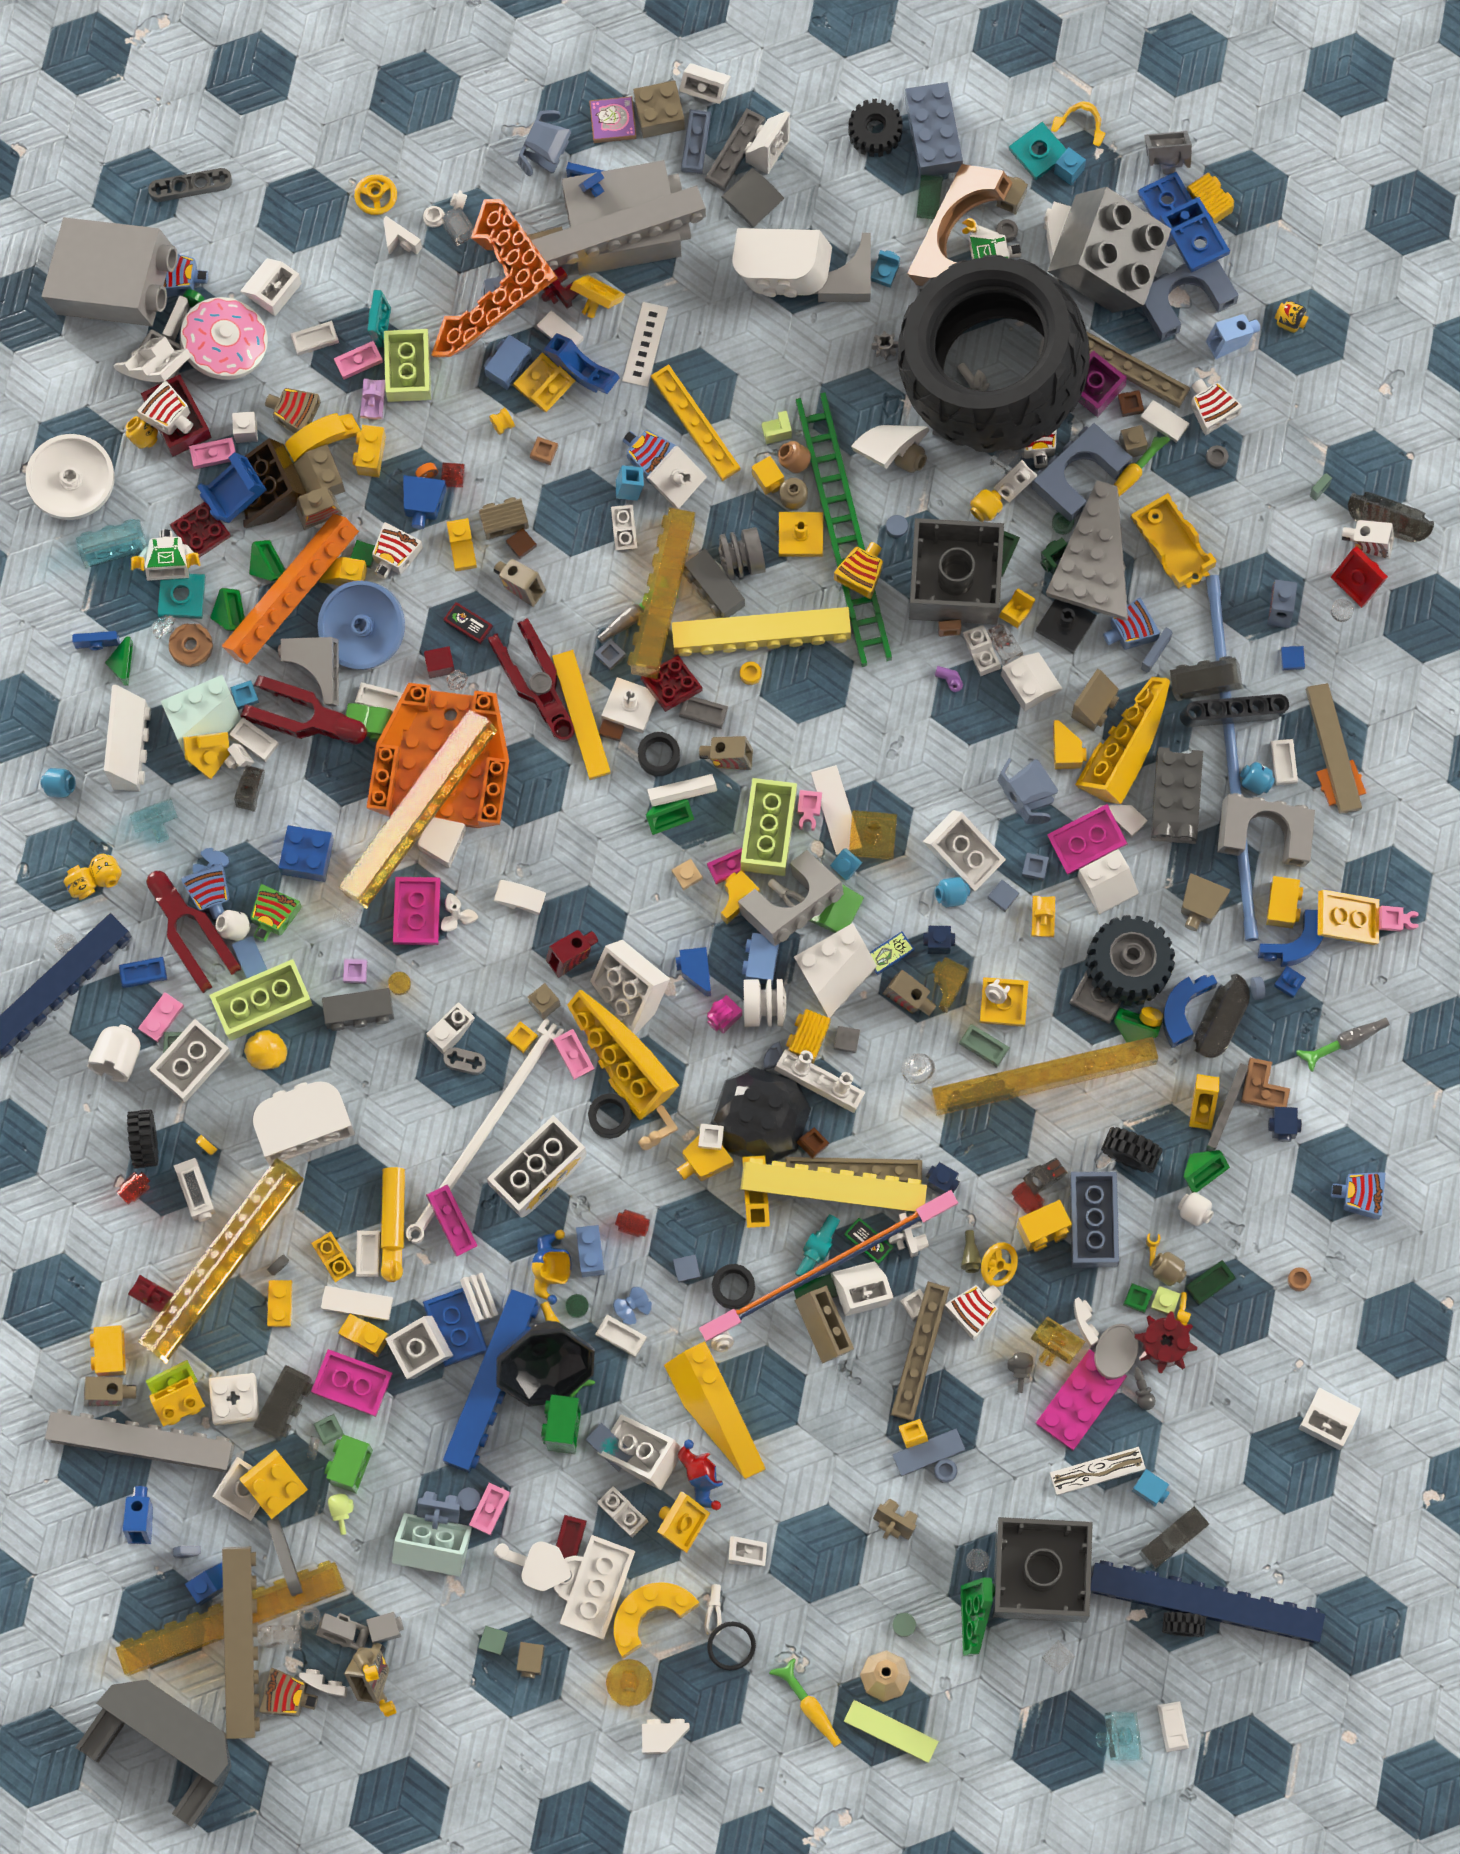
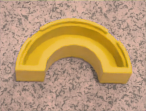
[614,1582,700,1659]

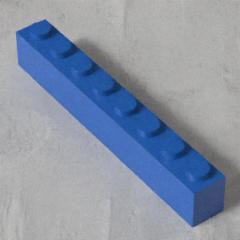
[443,1289,540,1473]

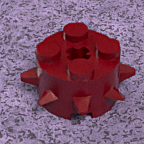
[1134,1311,1198,1374]

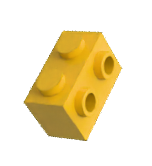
[352,425,386,478]
[149,1376,205,1427]

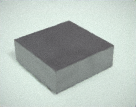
[834,1026,860,1053]

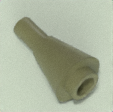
[961,1230,982,1273]

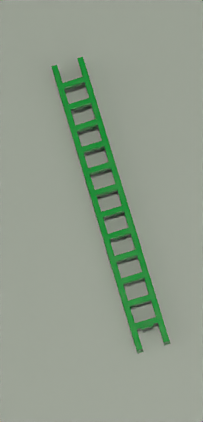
[796,392,892,667]

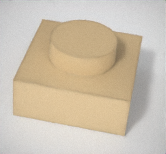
[672,858,703,891]

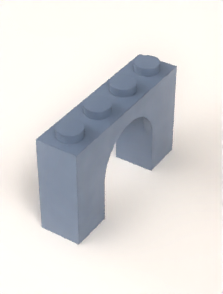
[1140,260,1239,341]
[1032,423,1132,523]

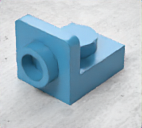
[871,250,900,288]

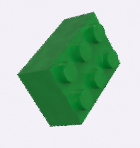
[541,1395,582,1454]

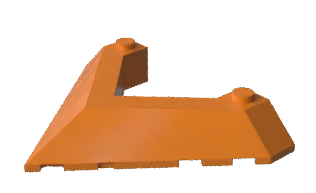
[431,199,558,357]

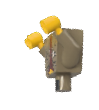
[344,1643,397,1717]

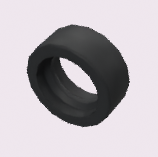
[638,732,680,776]
[588,1093,632,1139]
[712,1264,755,1309]

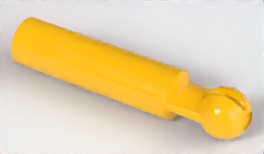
[381,1167,405,1282]

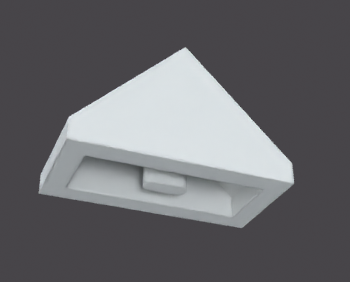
[729,1536,767,1566]

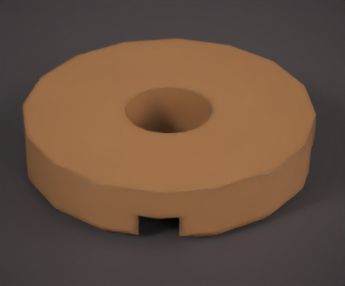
[169,623,213,667]

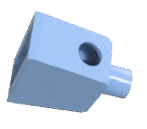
[1206,314,1260,359]

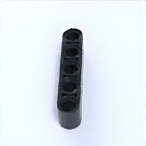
[1180,694,1289,727]

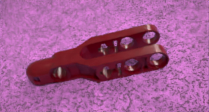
[488,618,574,742]
[240,675,367,745]
[146,871,241,993]

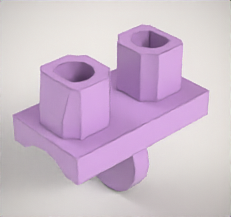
[360,379,385,420]

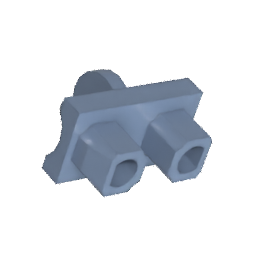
[417,1491,460,1530]

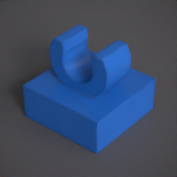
[579,171,605,198]
[1274,966,1306,998]

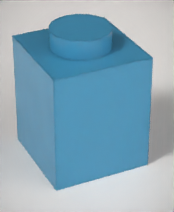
[1054,147,1086,185]
[615,465,644,501]
[1132,1469,1170,1506]

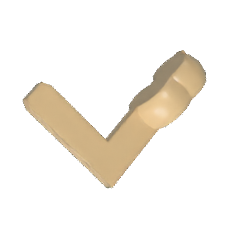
[638,1105,678,1150]

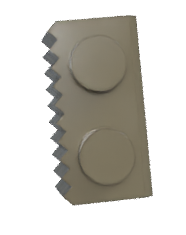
[479,497,529,540]

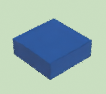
[1281,646,1305,670]

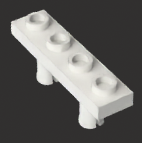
[774,1049,865,1113]

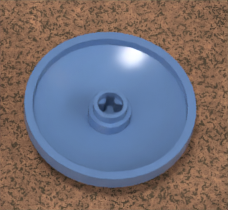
[318,581,405,670]

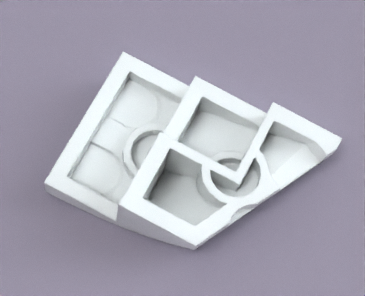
[114,336,192,382]
[851,425,930,469]

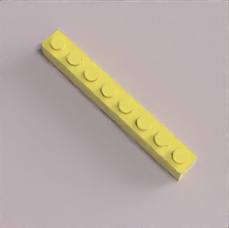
[672,607,851,657]
[740,1158,927,1212]

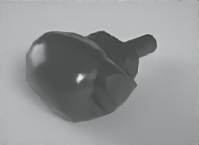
[1007,1352,1033,1393]

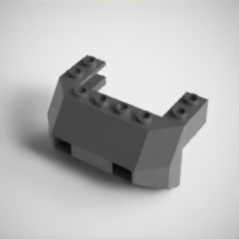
[75,1679,232,1829]

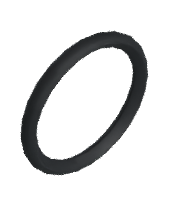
[707,1621,756,1671]

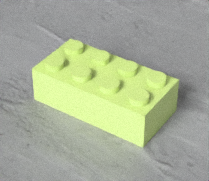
[741,778,797,876]
[210,959,313,1041]

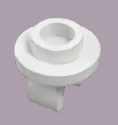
[985,979,1010,1004]
[711,1330,734,1352]

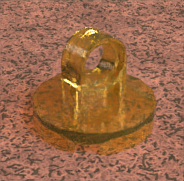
[606,1659,653,1707]

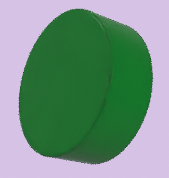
[182,289,205,307]

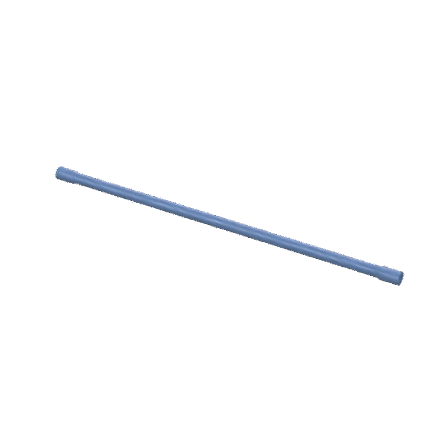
[1206,575,1259,942]

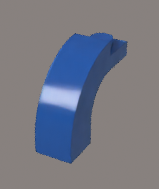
[544,333,620,394]
[1258,909,1324,967]
[1163,975,1218,1048]

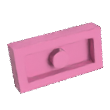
[334,341,383,380]
[189,437,235,469]
[138,992,184,1043]
[553,1029,595,1080]
[469,1483,511,1536]

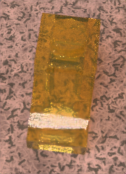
[932,957,969,1013]

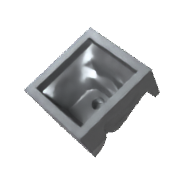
[1144,131,1192,175]

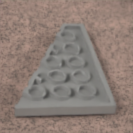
[1046,480,1128,621]

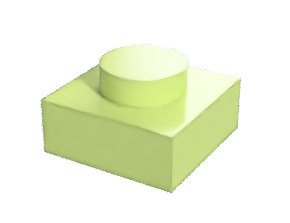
[1151,1286,1180,1315]

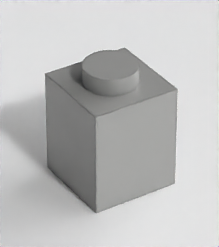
[367,1612,404,1644]

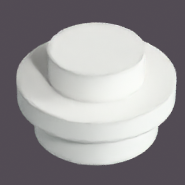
[450,190,467,212]
[423,206,445,227]

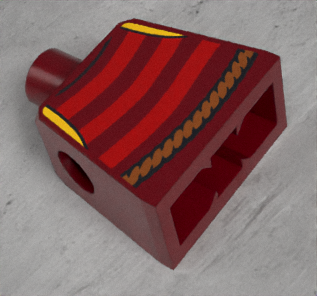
[546,930,598,978]

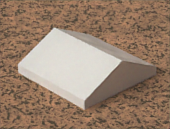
[212,1457,260,1521]

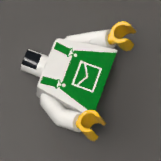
[962,218,1021,259]
[131,529,200,581]

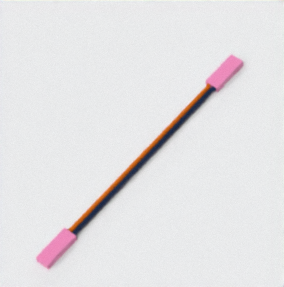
[699,1190,958,1342]

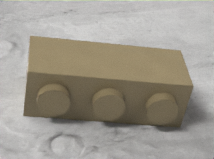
[794,1286,854,1364]

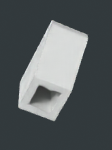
[427,1002,475,1055]
[642,1719,690,1754]

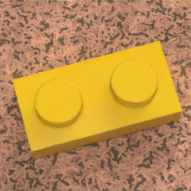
[267,1280,293,1327]

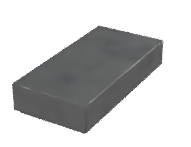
[679,697,728,729]

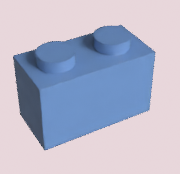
[484,335,532,390]
[742,933,779,985]
[576,1225,605,1277]

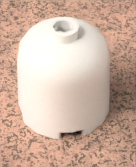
[87,1025,141,1082]

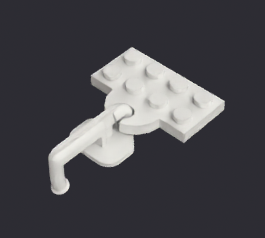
[493,1535,635,1640]

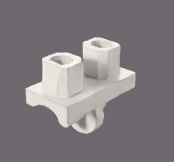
[994,460,1037,503]
[888,1213,929,1257]

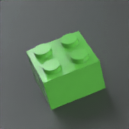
[325,1434,373,1494]

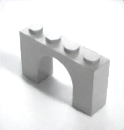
[1217,793,1315,867]
[738,850,844,946]

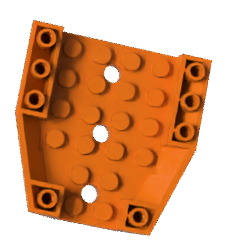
[366,683,509,828]

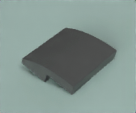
[721,168,784,228]

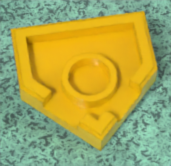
[183,732,230,779]

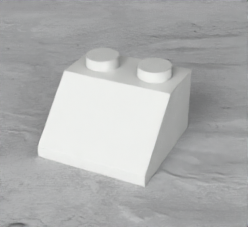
[1001,652,1062,712]
[1077,849,1139,915]

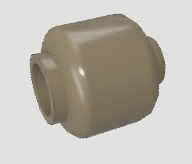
[894,443,927,473]
[779,478,808,510]
[1151,1252,1187,1286]

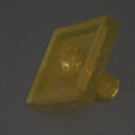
[849,810,897,860]
[1031,1316,1086,1366]

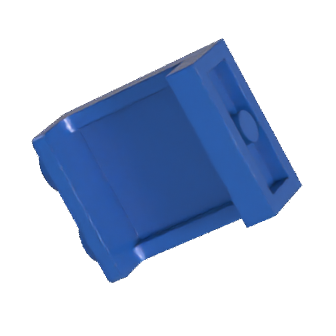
[197,452,266,523]

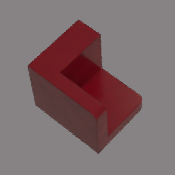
[424,646,455,679]

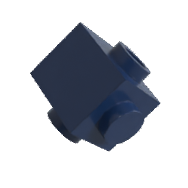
[923,925,955,954]
[1268,1107,1302,1142]
[926,1162,960,1195]

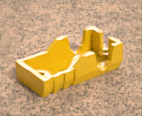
[1130,493,1217,589]

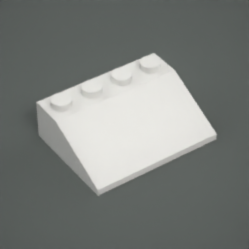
[104,685,151,791]

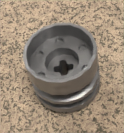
[718,527,766,580]

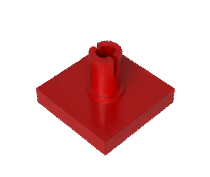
[1331,546,1388,608]

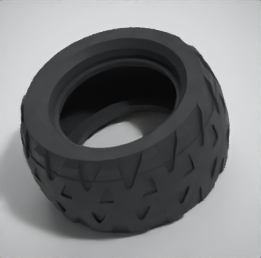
[898,255,1090,453]

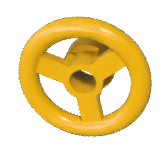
[354,175,397,215]
[981,1242,1018,1287]

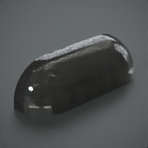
[1348,492,1434,542]
[1193,974,1250,1058]

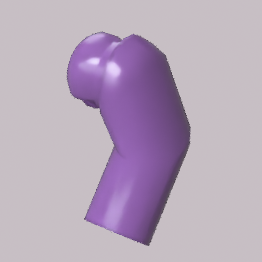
[935,666,963,692]

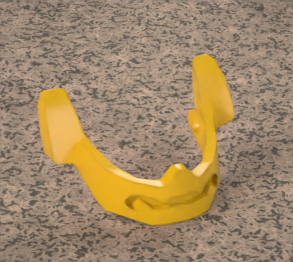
[1051,101,1106,147]

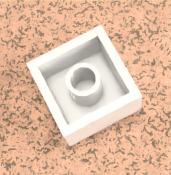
[385,1316,453,1379]

